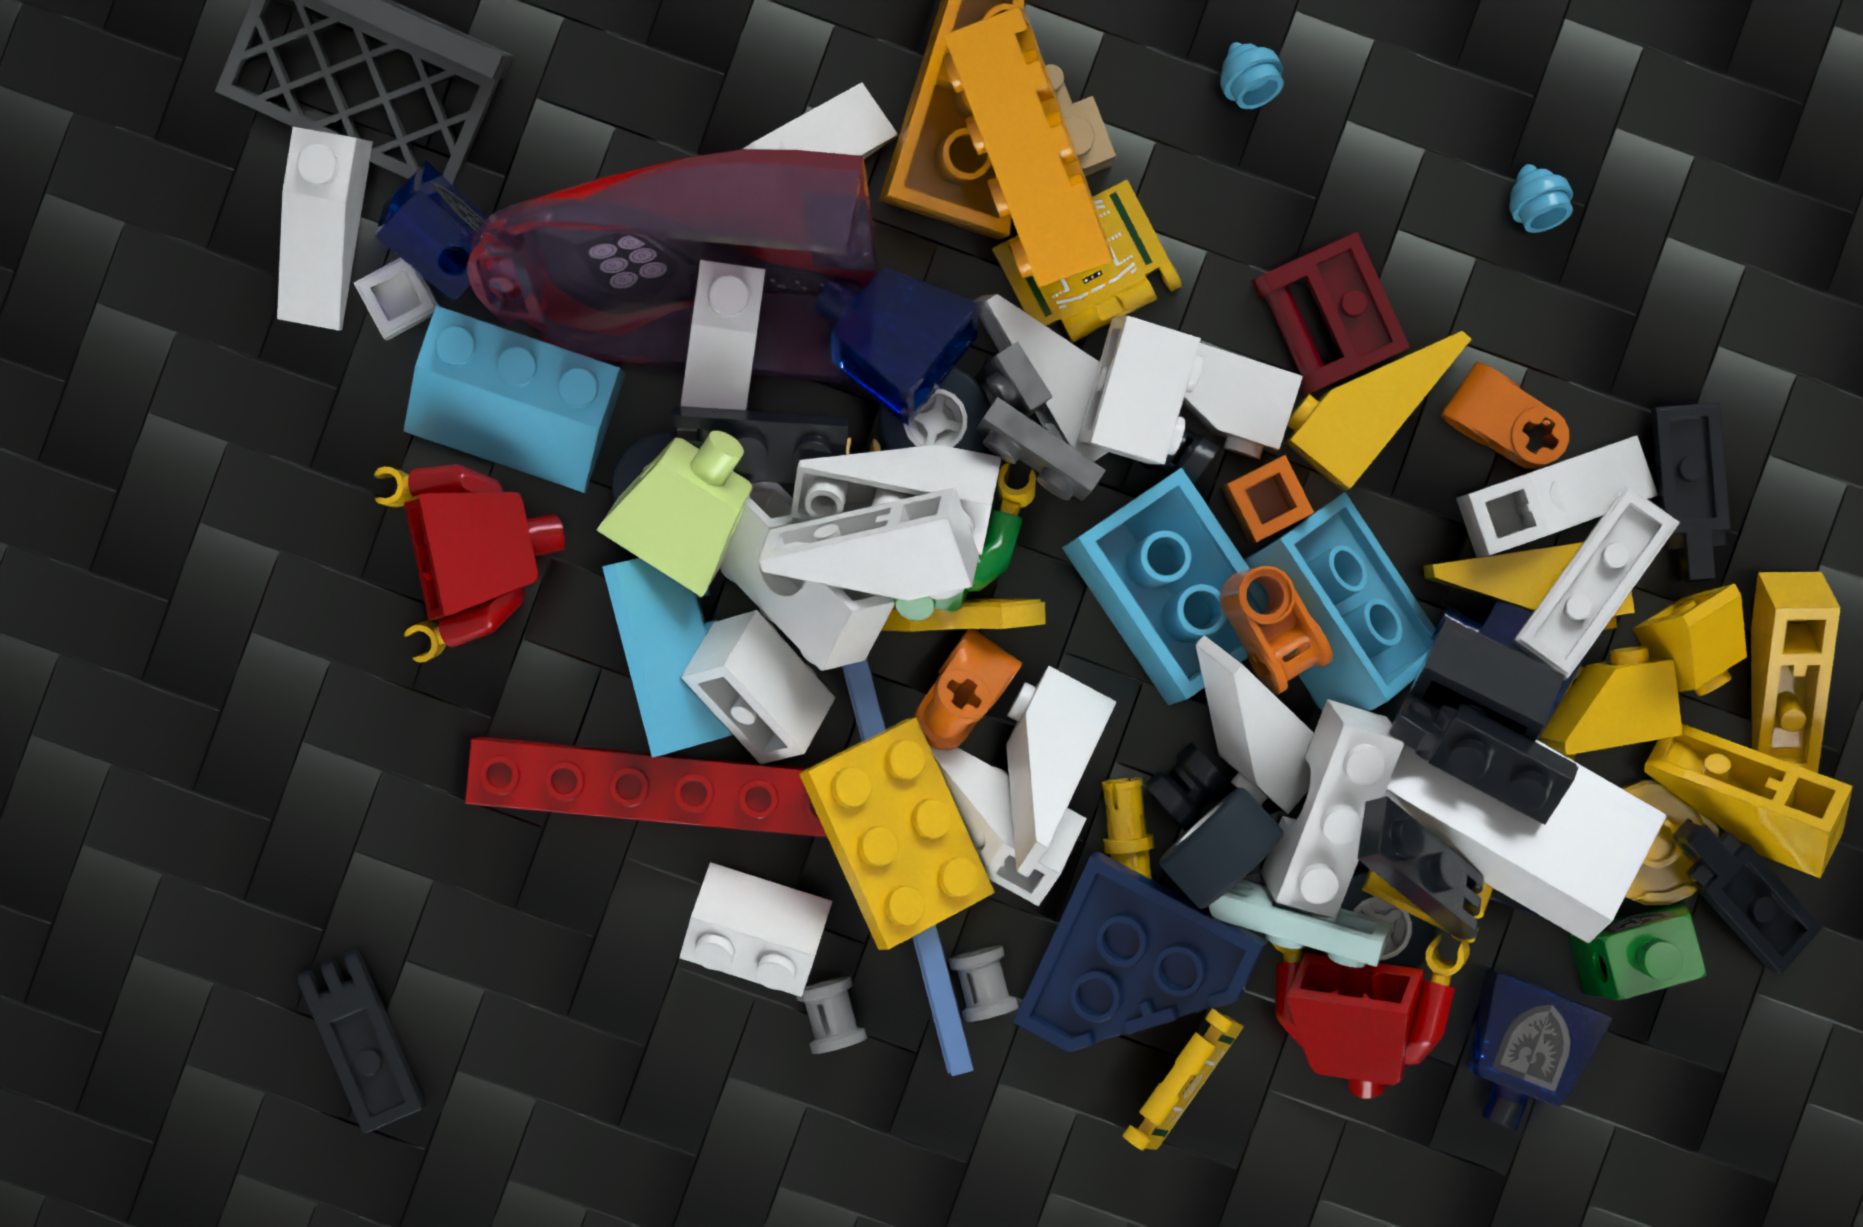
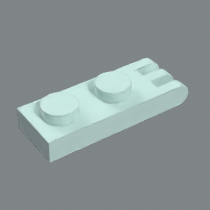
[1209,879,1392,968]

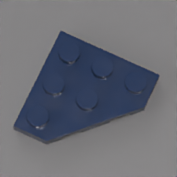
[1013,851,1268,1053]

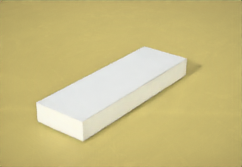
[1511,485,1680,681]

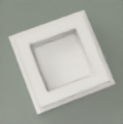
[354,253,441,340]

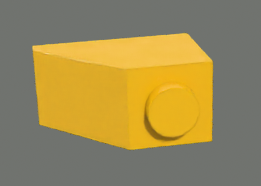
[1632,583,1747,696]
[1537,646,1683,755]

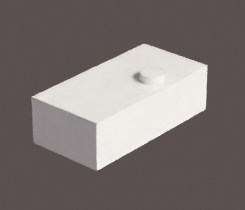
[1384,740,1667,944]

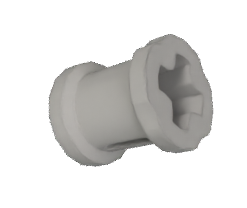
[948,945,1019,1022]
[796,976,867,1054]

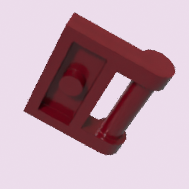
[1251,232,1410,397]

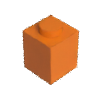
[1220,455,1314,544]

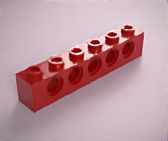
[465,737,827,837]

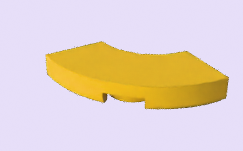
[881,598,1046,632]

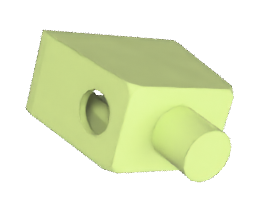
[597,431,753,597]

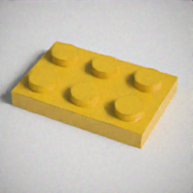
[799,717,995,950]

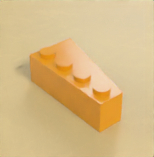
[879,0,1024,240]
[943,6,1114,288]

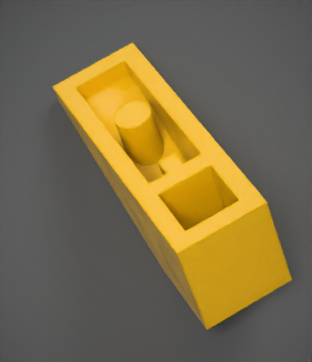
[1284,331,1471,491]
[1423,542,1635,630]
[1751,572,1841,773]
[1644,723,1853,878]

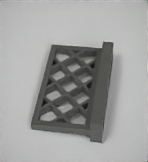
[215,0,514,193]

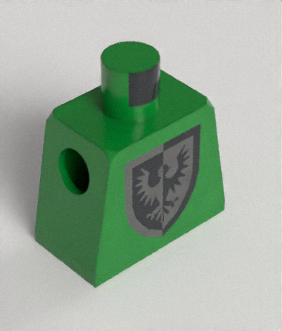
[1566,901,1707,1000]

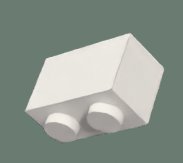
[1077,316,1203,464]
[681,610,836,764]
[679,862,832,997]

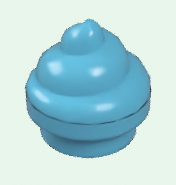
[1220,42,1284,109]
[1509,164,1573,233]

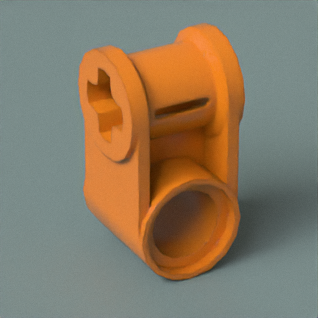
[1441,362,1569,469]
[1220,566,1333,695]
[913,629,1023,751]

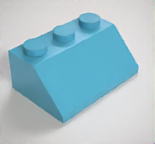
[404,305,626,493]
[1062,468,1268,706]
[1244,492,1436,711]
[602,558,733,758]

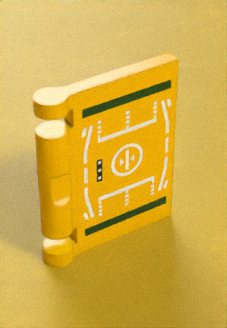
[992,179,1182,343]
[1122,1008,1244,1151]

